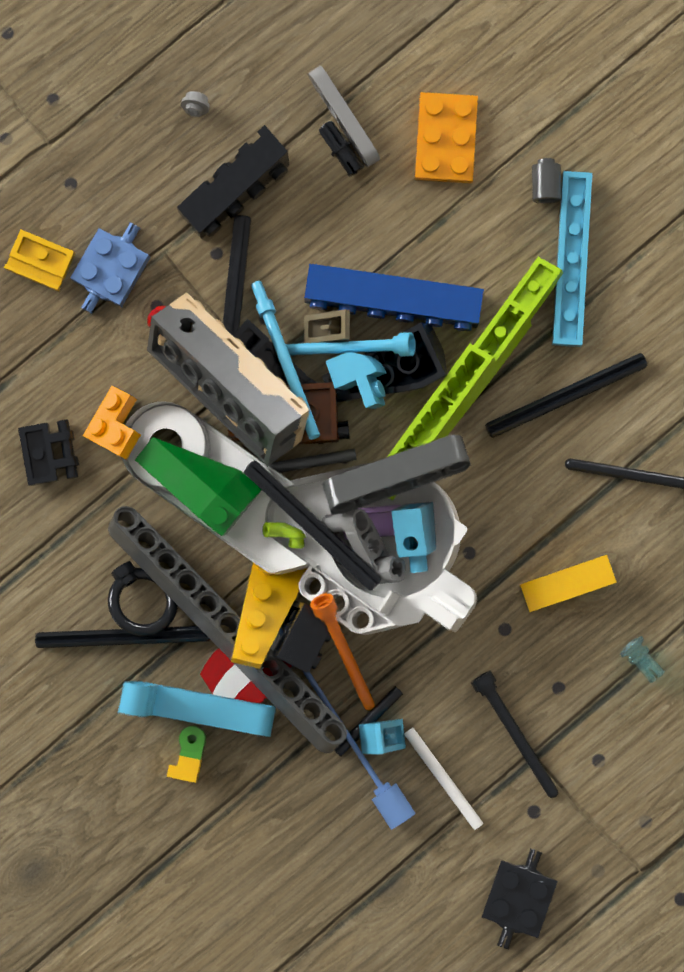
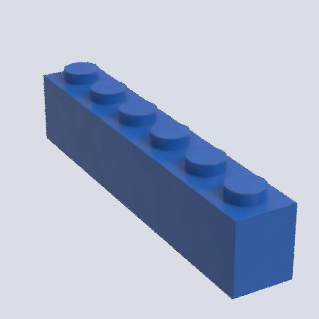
[304,264,484,331]

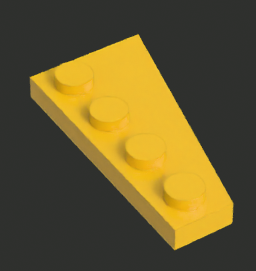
[231,562,308,669]

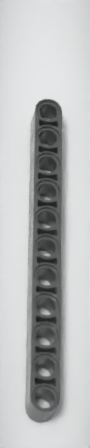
[108,506,347,753]

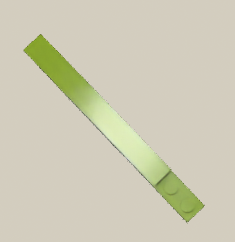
[387,257,563,501]

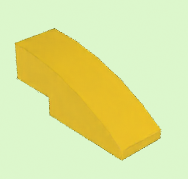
[520,555,617,612]

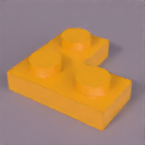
[83,386,141,460]

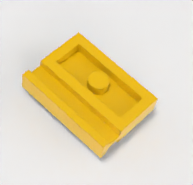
[4,229,76,292]

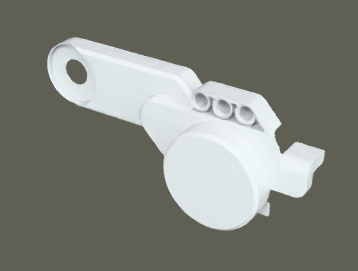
[122,402,477,635]

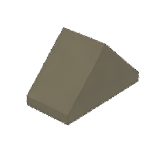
[304,309,350,343]

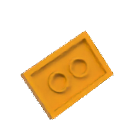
[415,92,478,184]

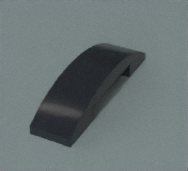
[232,319,316,385]

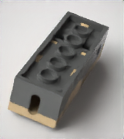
[147,293,310,467]

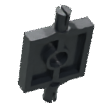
[482,848,558,949]

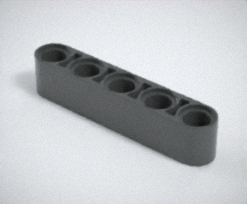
[322,435,471,514]

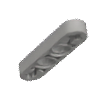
[308,66,381,167]

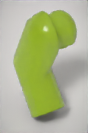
[262,522,306,549]

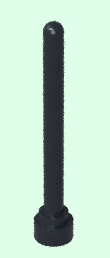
[565,458,684,489]
[470,670,558,798]

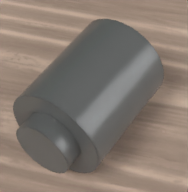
[532,158,562,203]

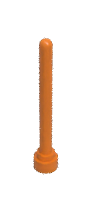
[310,593,375,711]

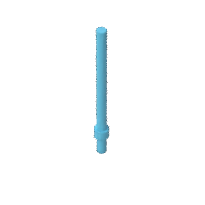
[251,281,320,440]

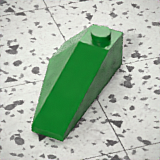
[135,437,262,537]

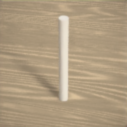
[404,727,483,830]

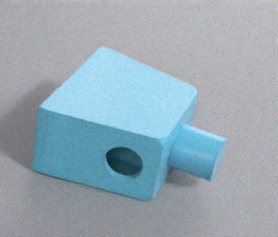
[391,502,436,573]

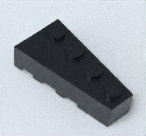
[177,125,289,239]

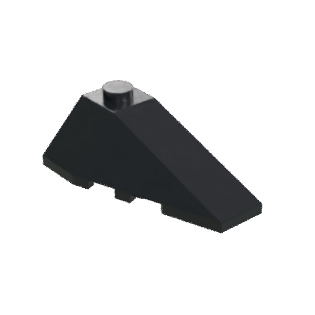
[321,322,447,402]

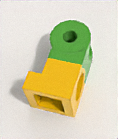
[166,726,206,783]

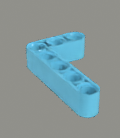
[118,681,276,737]

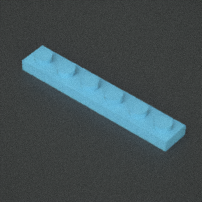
[552,171,592,347]

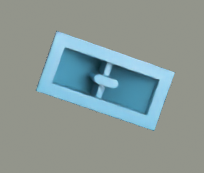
[359,719,406,754]

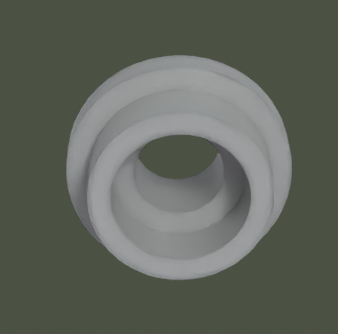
[181,91,210,117]

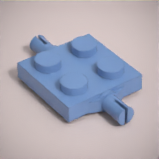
[70,222,151,314]

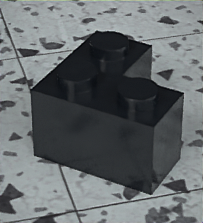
[272,601,332,673]

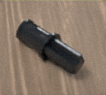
[319,121,364,177]

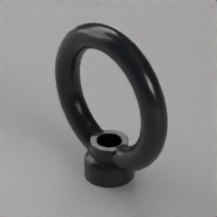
[108,561,178,636]

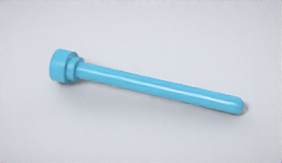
[286,332,416,357]

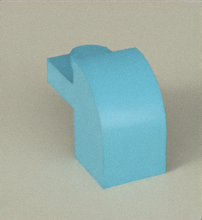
[326,352,386,409]

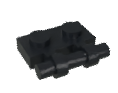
[18,420,79,486]

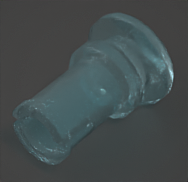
[619,636,665,683]

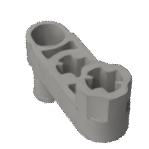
[322,509,406,584]

